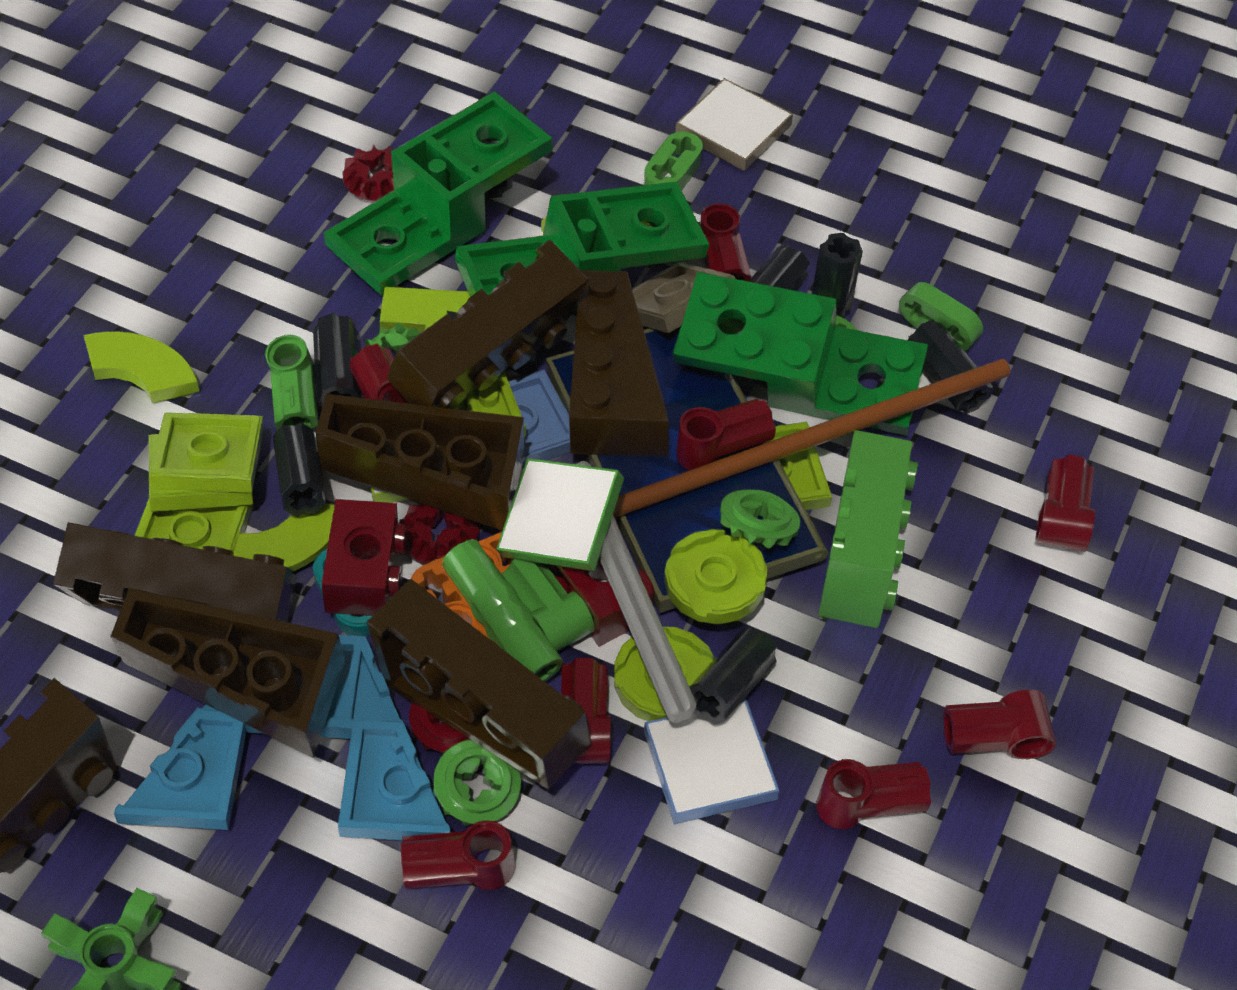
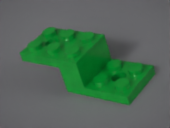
[323,91,553,295]
[455,181,709,312]
[673,272,928,435]

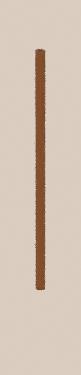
[613,358,1010,518]

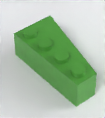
[818,430,918,628]

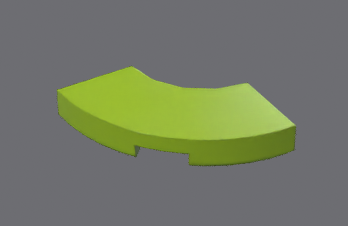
[83,332,199,403]
[233,503,334,572]

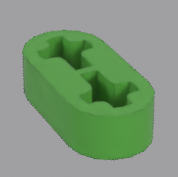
[644,131,703,190]
[899,282,983,351]

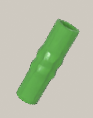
[441,539,563,681]

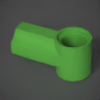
[265,335,319,431]
[501,559,595,651]

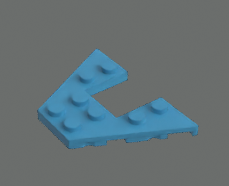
[114,635,450,840]

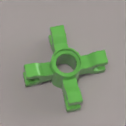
[41,888,182,990]

